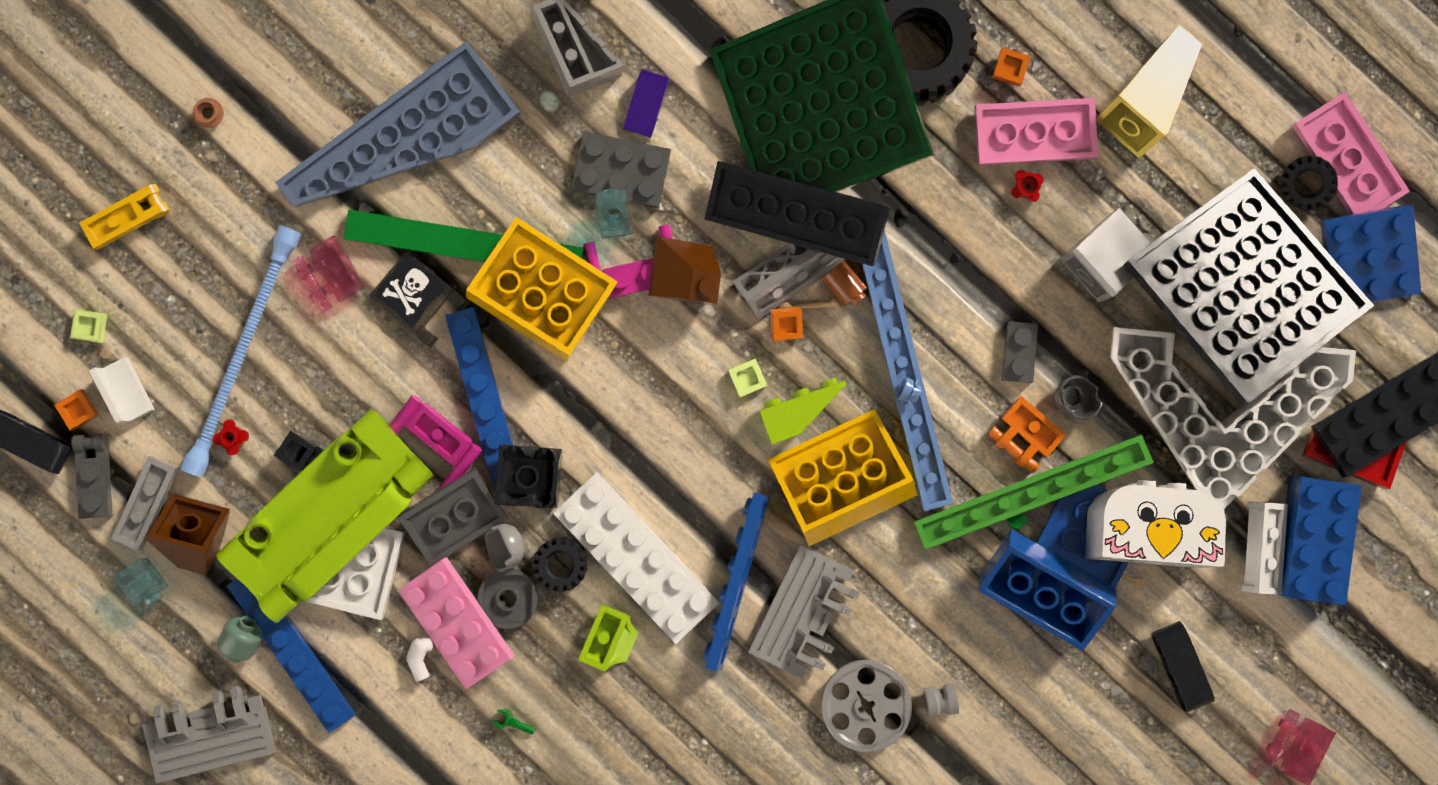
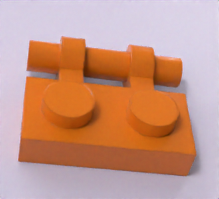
[987,396,1067,473]

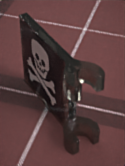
[369,251,469,348]

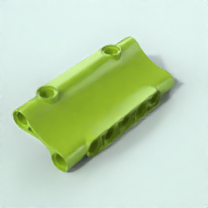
[216,408,434,623]

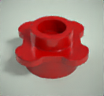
[1011,170,1044,202]
[213,420,249,455]

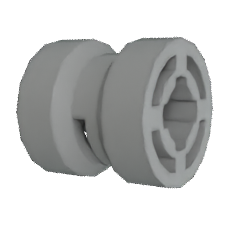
[923,684,959,718]

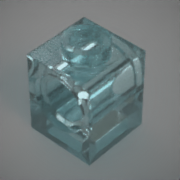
[596,189,632,239]
[113,557,168,606]

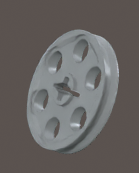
[821,660,912,752]

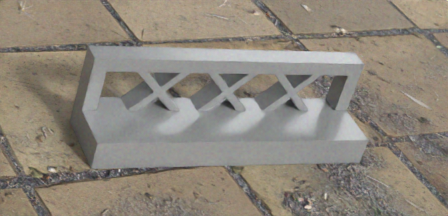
[732,243,846,320]

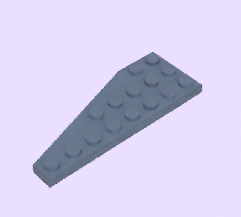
[275,41,521,208]

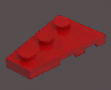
[1302,430,1407,490]

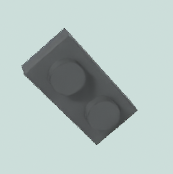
[1001,321,1038,383]

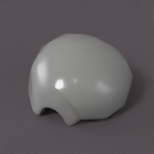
[485,523,525,572]

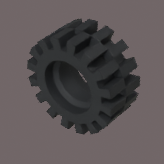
[1281,155,1338,210]
[532,537,588,593]

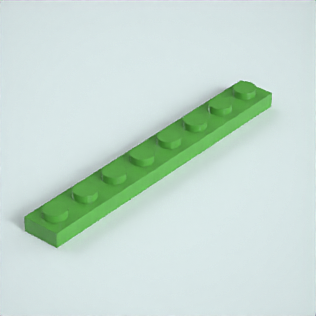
[914,435,1154,550]

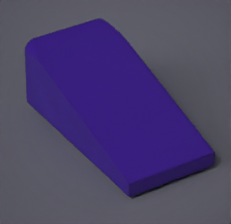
[623,69,670,138]

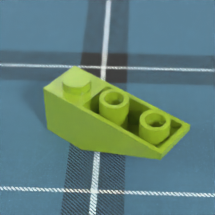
[759,377,846,445]

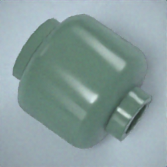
[217,616,263,662]

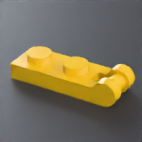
[79,184,170,250]

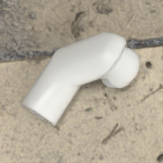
[406,636,433,682]

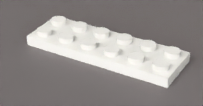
[553,472,720,644]

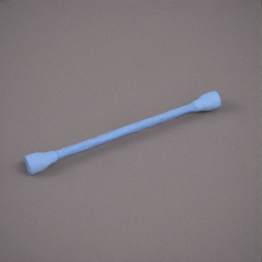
[180,225,302,477]

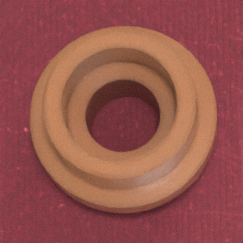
[193,98,224,128]

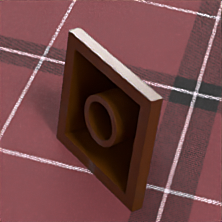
[648,236,721,305]
[147,493,230,575]

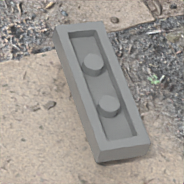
[111,456,179,551]

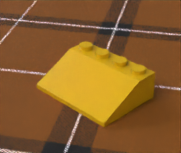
[466,217,618,362]
[768,409,917,546]

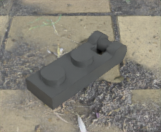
[72,433,113,519]

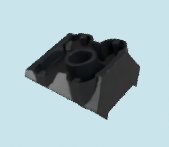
[495,444,563,508]

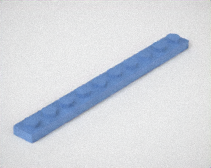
[861,230,953,511]

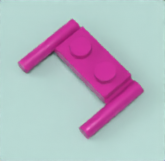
[583,224,673,300]
[389,394,482,490]

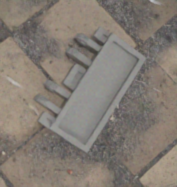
[748,544,860,679]
[142,685,276,784]

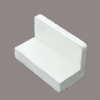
[89,357,155,424]

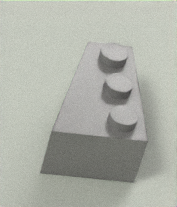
[531,0,625,97]

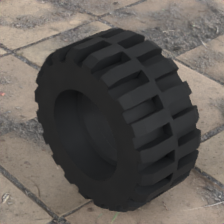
[882,0,978,106]

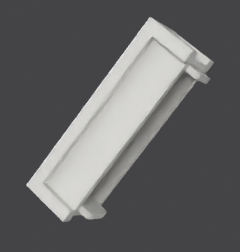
[1241,501,1288,594]

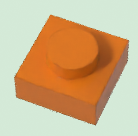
[992,47,1031,87]
[770,306,803,341]
[54,389,99,431]

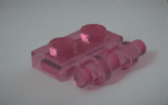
[292,235,366,313]
[1263,709,1336,785]

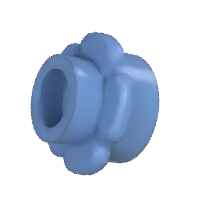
[896,377,922,406]

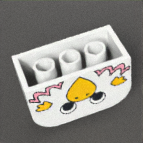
[1085,480,1226,568]

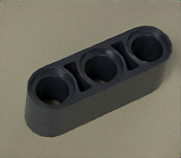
[0,410,72,474]
[1151,621,1215,713]

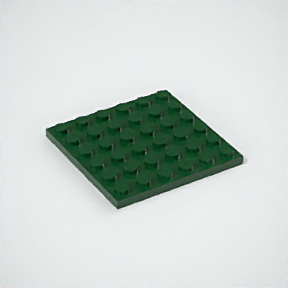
[710,0,934,192]

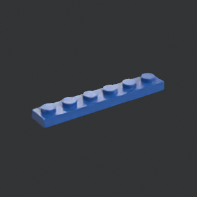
[445,307,514,487]
[703,493,770,672]
[227,579,356,733]

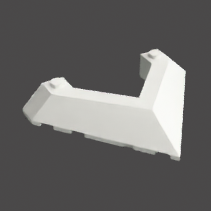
[1110,327,1356,510]

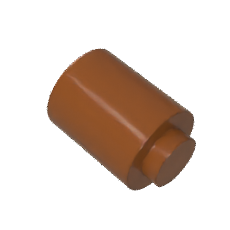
[821,260,867,307]

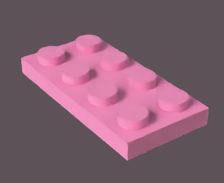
[1291,92,1410,215]
[974,98,1099,166]
[398,557,515,689]

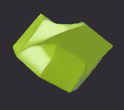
[578,603,639,672]

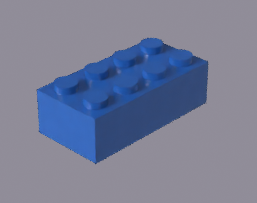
[1277,476,1362,606]
[978,529,1116,651]

